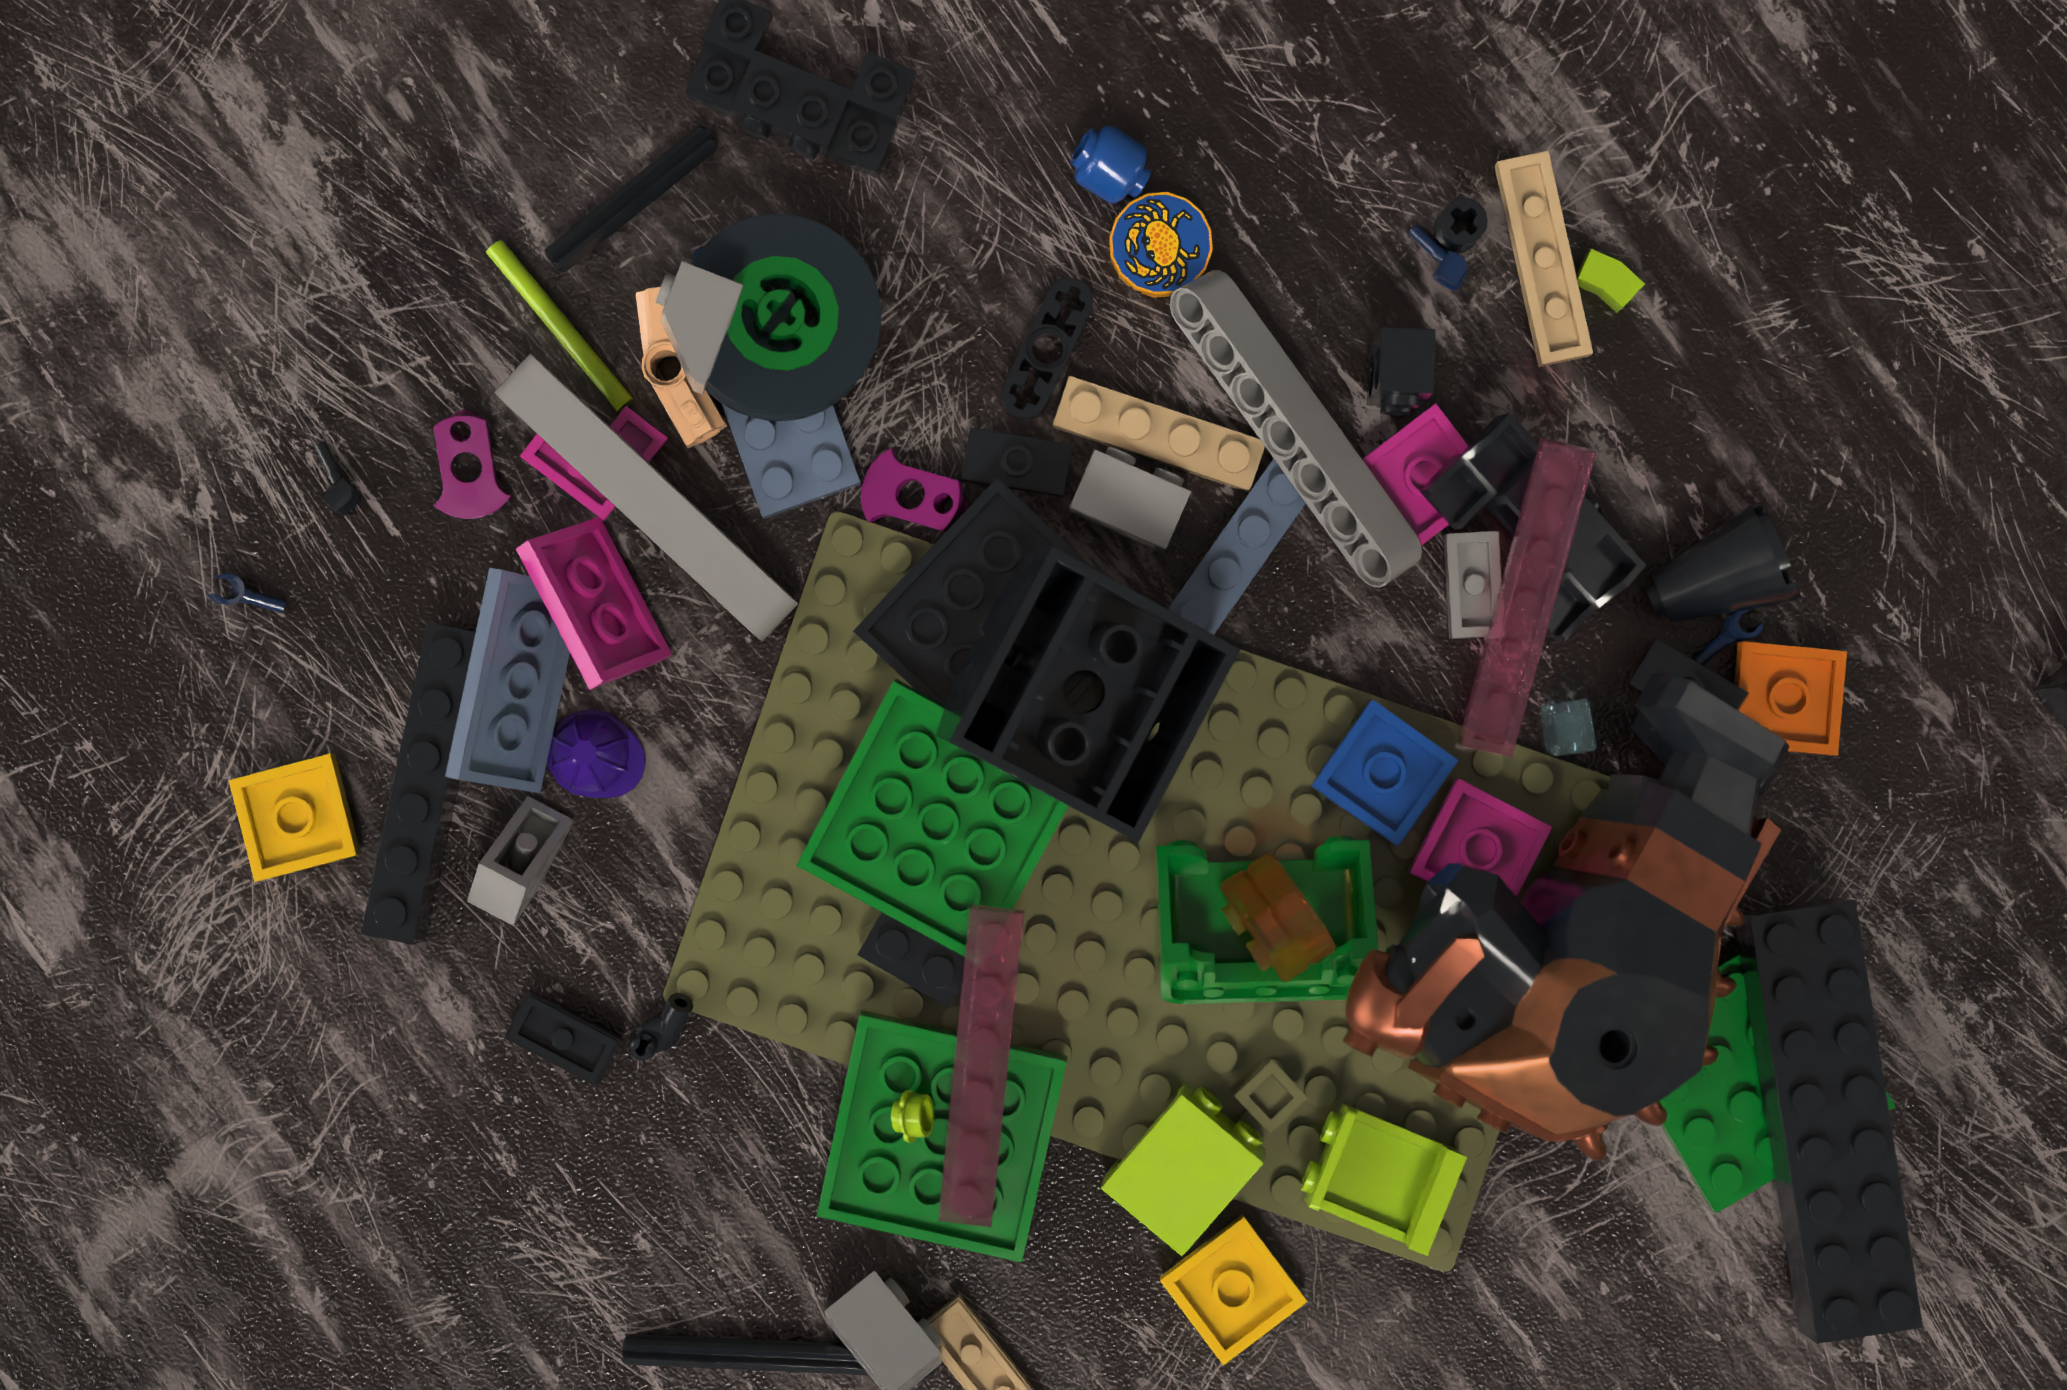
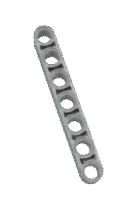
[1169,270,1422,588]
[494,353,799,641]

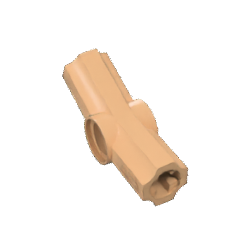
[636,287,727,448]

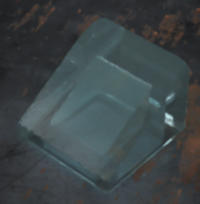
[1540,699,1597,756]

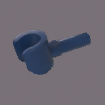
[1408,225,1467,291]
[208,573,286,613]
[1692,609,1763,666]

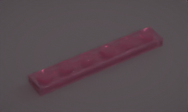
[1459,438,1596,757]
[938,905,1025,1227]

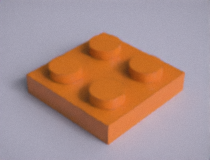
[1734,641,1847,756]

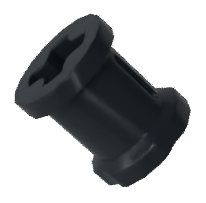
[1434,197,1488,253]

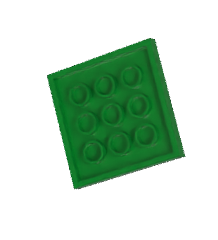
[796,679,1068,966]
[1660,951,1896,1214]
[817,1010,1068,1263]

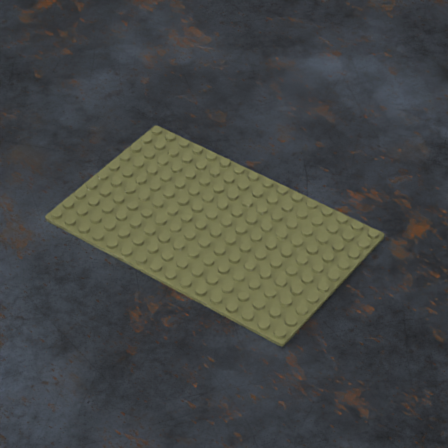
[663,512,1611,1272]

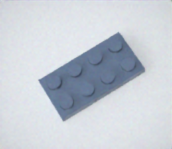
[722,287,861,519]
[445,568,570,793]

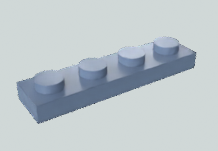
[1168,458,1306,635]

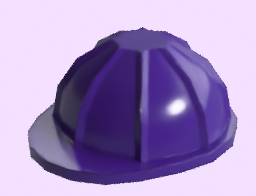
[547,709,646,798]

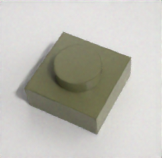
[1232,1057,1308,1135]

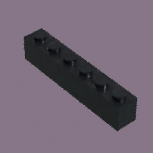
[360,622,476,945]

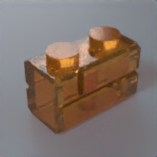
[1220,853,1336,982]

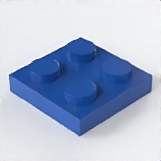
[1310,699,1459,846]

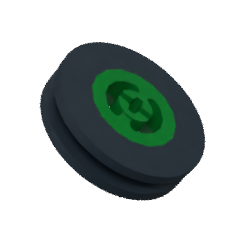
[691,214,881,421]

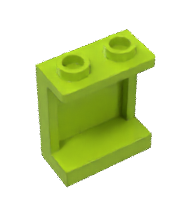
[1101,1082,1266,1256]
[1300,1103,1467,1257]

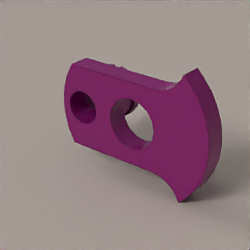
[433,410,512,519]
[861,448,970,532]

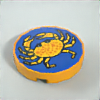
[1109,192,1213,298]

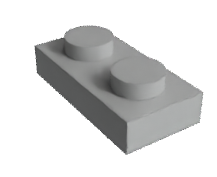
[1443,531,1504,639]

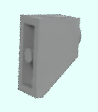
[656,261,743,394]
[467,796,573,926]

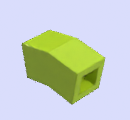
[1576,249,1645,313]

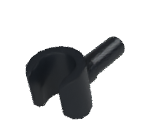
[315,442,361,516]

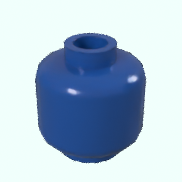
[1070,125,1151,204]

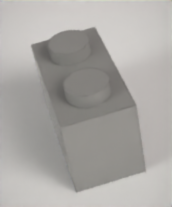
[1069,447,1191,553]
[824,1271,943,1390]

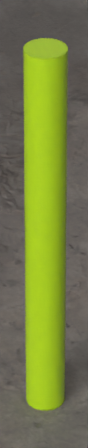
[486,240,634,412]

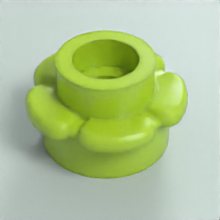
[891,1090,934,1143]

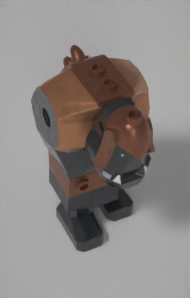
[1343,673,1790,1161]

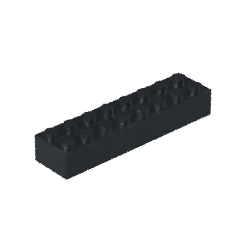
[1736,897,1923,1344]

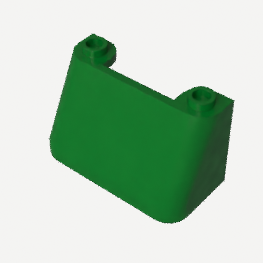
[1156,836,1379,1004]

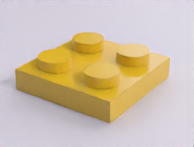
[229,754,361,882]
[1159,1214,1307,1366]

